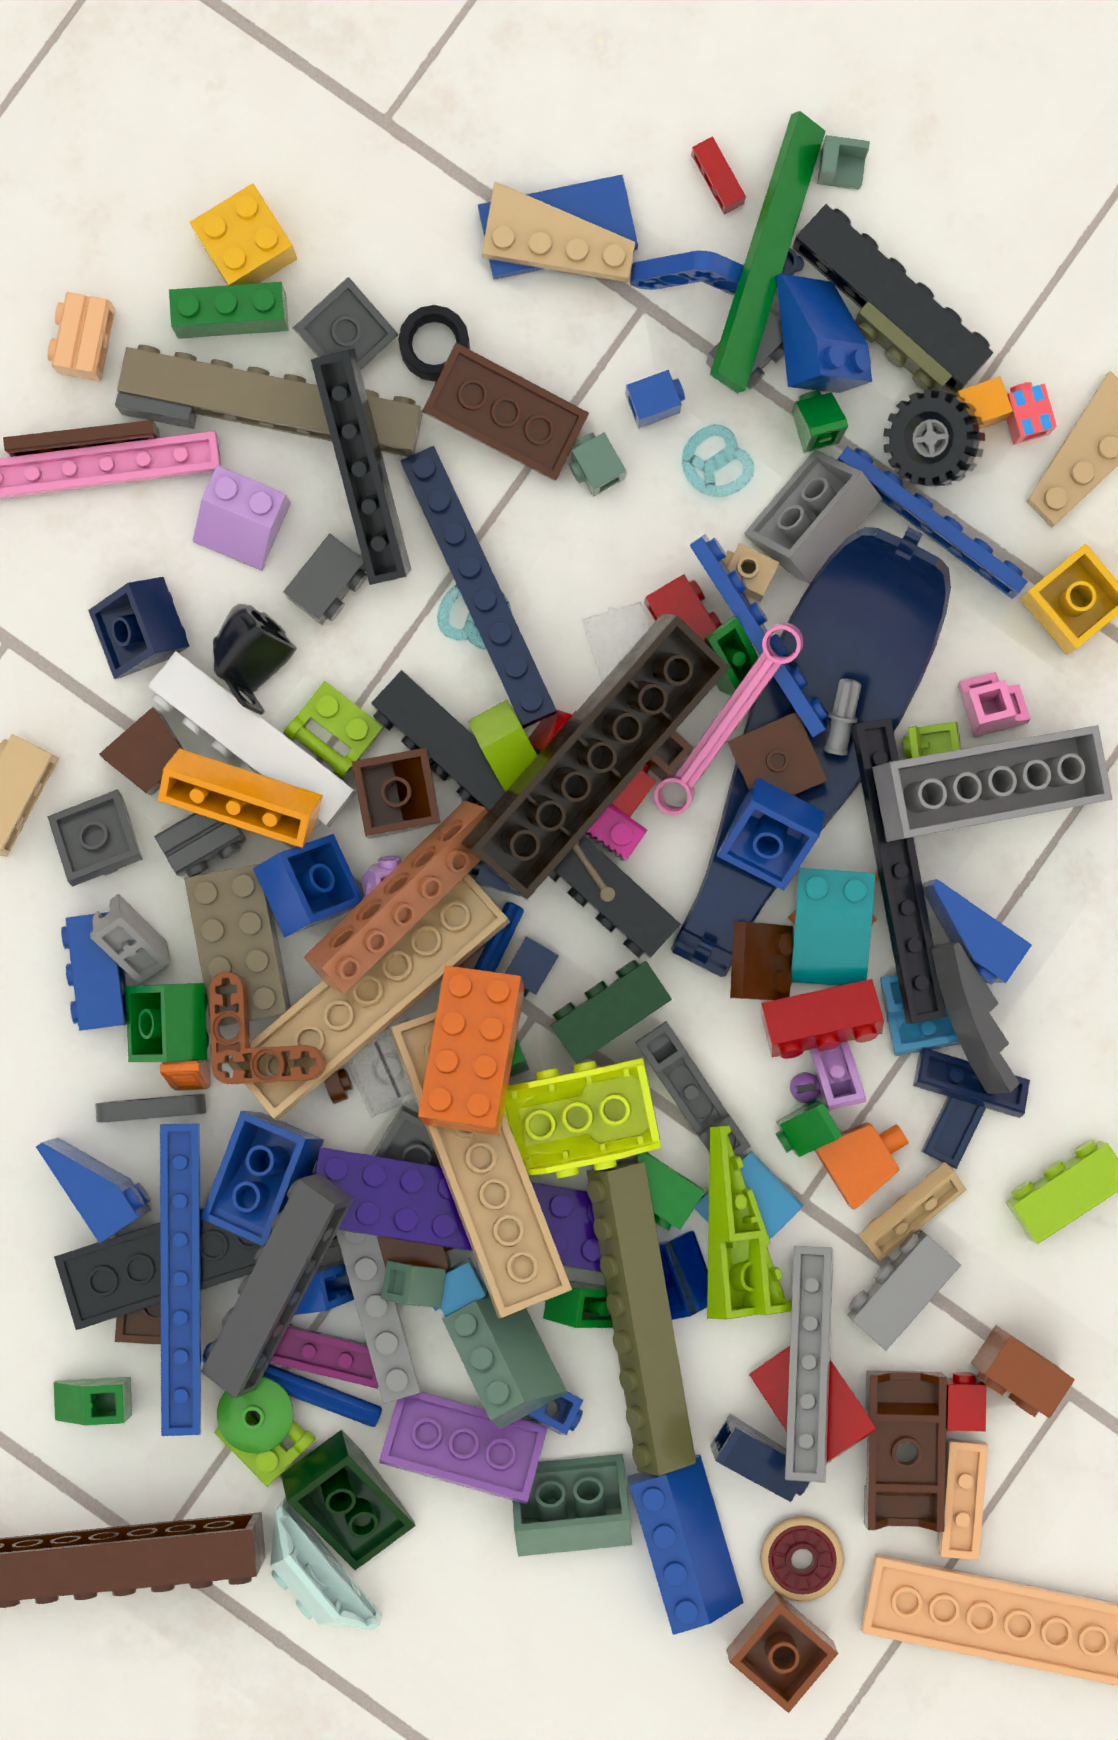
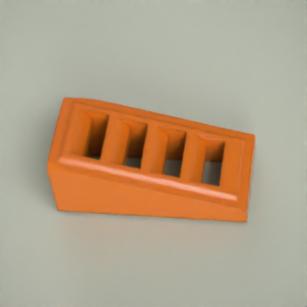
[160,1060,210,1090]

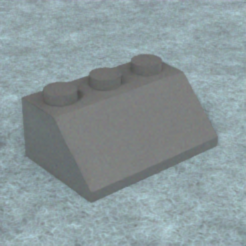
[744,450,882,584]

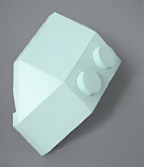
[270,1497,382,1630]

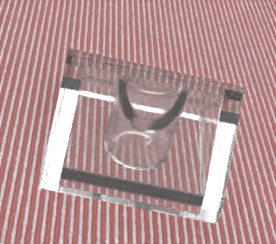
[346,1019,415,1118]

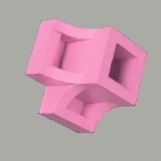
[958,672,1030,738]

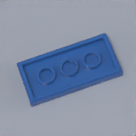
[478,174,638,280]

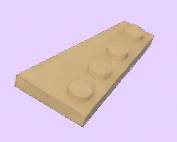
[482,181,635,283]

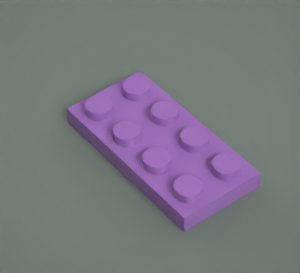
[379,1392,548,1504]

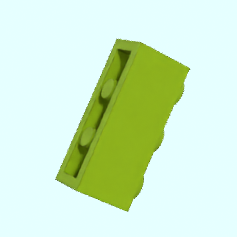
[1006,1140,1118,1244]

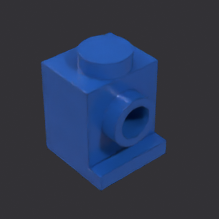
[525,1391,583,1435]

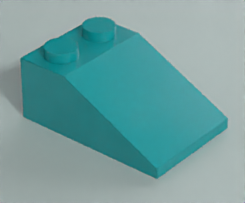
[791,868,876,986]

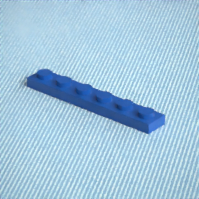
[837,446,1028,599]
[689,534,829,737]

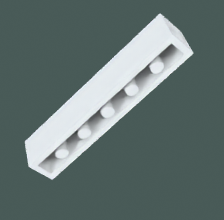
[148,651,357,828]

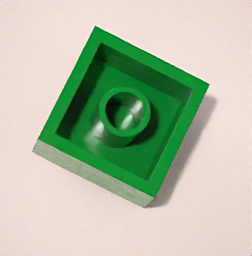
[126,983,209,1062]

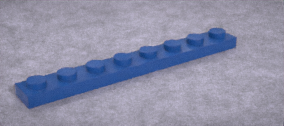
[160,1123,201,1436]

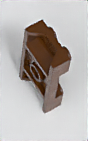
[864,1370,947,1532]

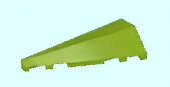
[707,1126,792,1320]

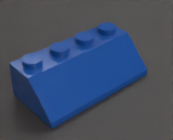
[628,1454,744,1635]

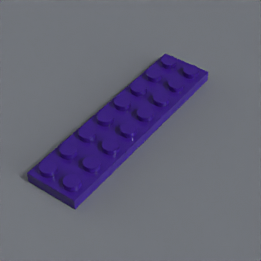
[315,1147,601,1272]

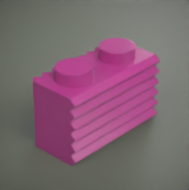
[585,804,648,861]

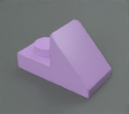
[810,1041,866,1110]

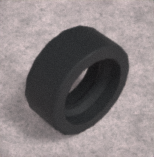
[398,305,470,382]

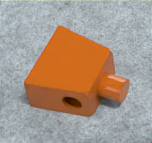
[814,1122,909,1210]

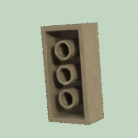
[184,864,291,1027]

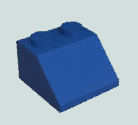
[717,777,825,891]

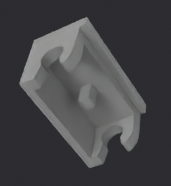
[90,894,169,985]

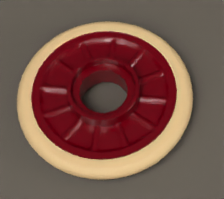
[760,1517,844,1601]

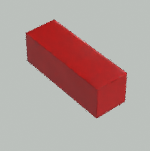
[691,136,746,215]

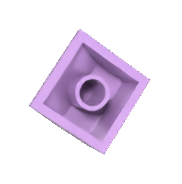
[193,465,291,571]

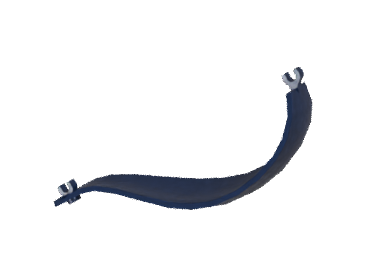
[671,527,951,977]

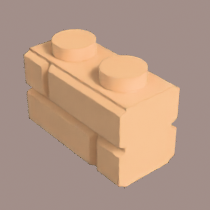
[48,292,116,381]

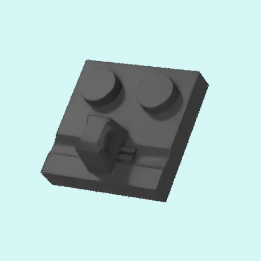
[292,277,399,370]
[47,789,143,887]
[371,1105,441,1167]

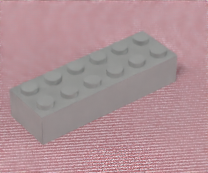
[872,725,1113,842]

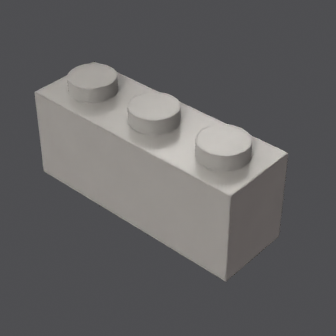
[847,1230,961,1351]

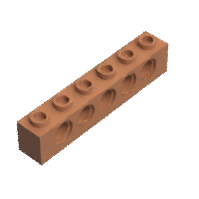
[303,800,488,994]

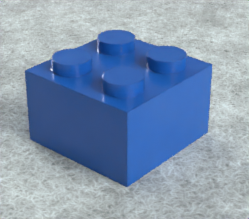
[253,834,363,938]

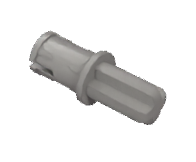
[823,679,861,755]

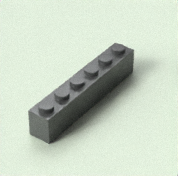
[201,1173,354,1399]

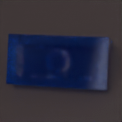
[659,1231,708,1320]

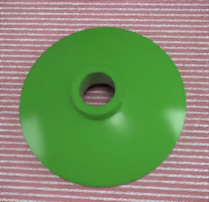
[217,1376,294,1453]

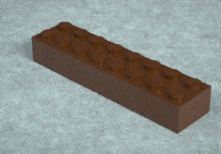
[0,1512,266,1608]

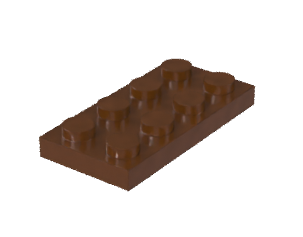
[421,343,589,481]

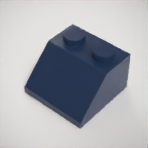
[88,577,190,679]

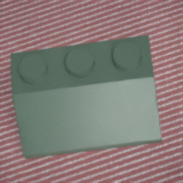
[442,1297,568,1429]
[512,1454,632,1557]

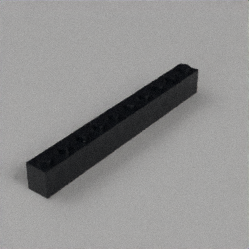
[371,670,681,958]

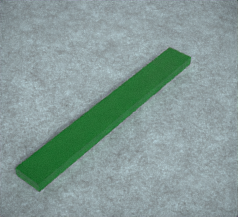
[710,111,825,393]

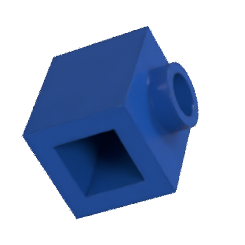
[625,369,685,429]

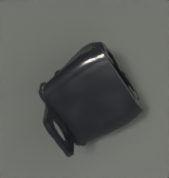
[213,604,297,715]

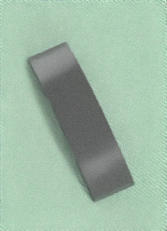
[635,1021,751,1156]

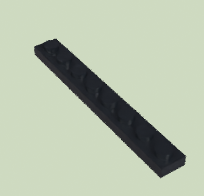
[851,718,947,1024]

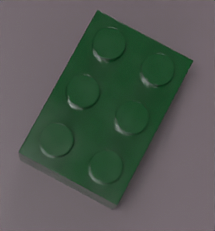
[550,959,672,1064]

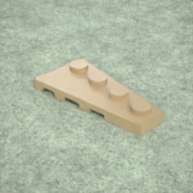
[1026,371,1118,528]

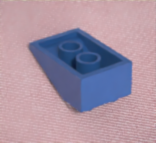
[776,274,872,393]
[922,879,1032,985]
[201,1111,324,1246]
[36,1137,151,1244]

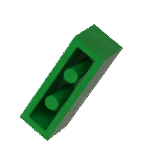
[169,282,289,339]

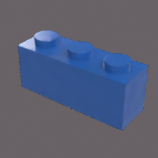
[61,912,127,1031]

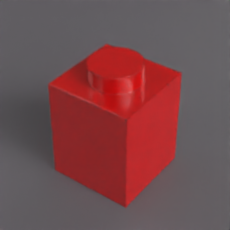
[946,1372,986,1432]

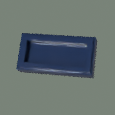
[921,1096,986,1169]

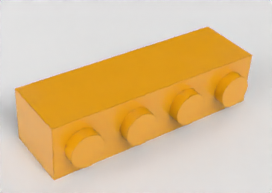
[158,748,323,848]

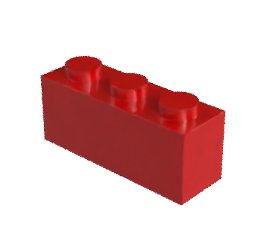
[761,979,884,1059]

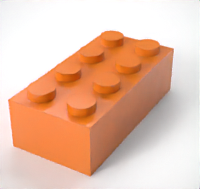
[418,965,525,1136]

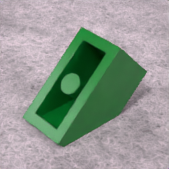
[792,390,848,453]
[704,616,758,696]
[775,1099,842,1157]
[636,1152,705,1231]
[543,1281,613,1328]

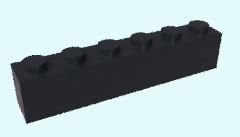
[792,204,994,393]
[311,348,412,585]

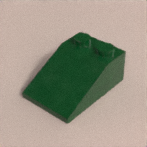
[281,1429,416,1570]

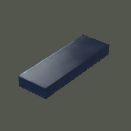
[913,1047,1030,1118]

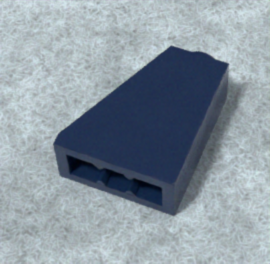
[710,1414,810,1502]

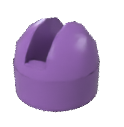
[790,1072,820,1103]

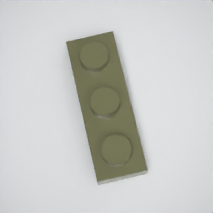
[855,301,952,391]

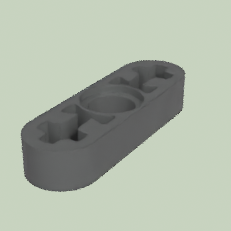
[95,1094,206,1122]

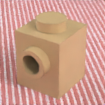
[723,543,780,602]

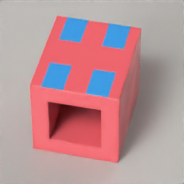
[1007,382,1057,445]

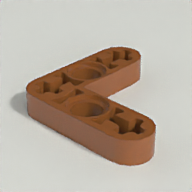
[209,972,326,1084]

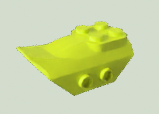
[504,1058,661,1178]

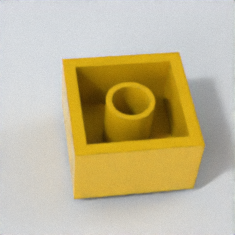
[189,183,297,285]
[1019,543,1118,655]

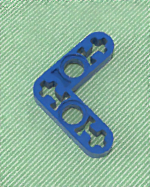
[630,250,744,296]

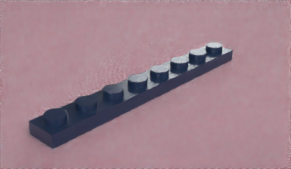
[400,446,557,729]

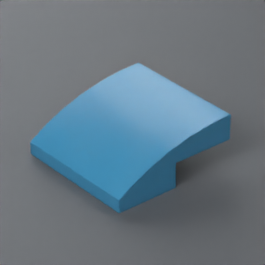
[880,974,960,1056]
[694,1151,803,1239]

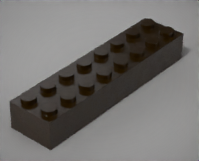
[461,613,730,900]

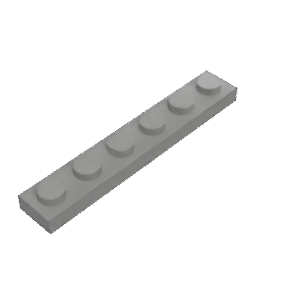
[336,1230,420,1404]
[785,1246,833,1483]

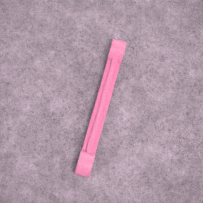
[654,622,803,815]

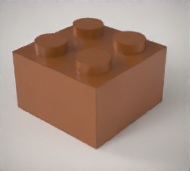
[971,1325,1075,1419]
[726,1591,839,1713]

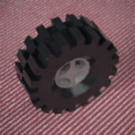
[883,390,985,487]

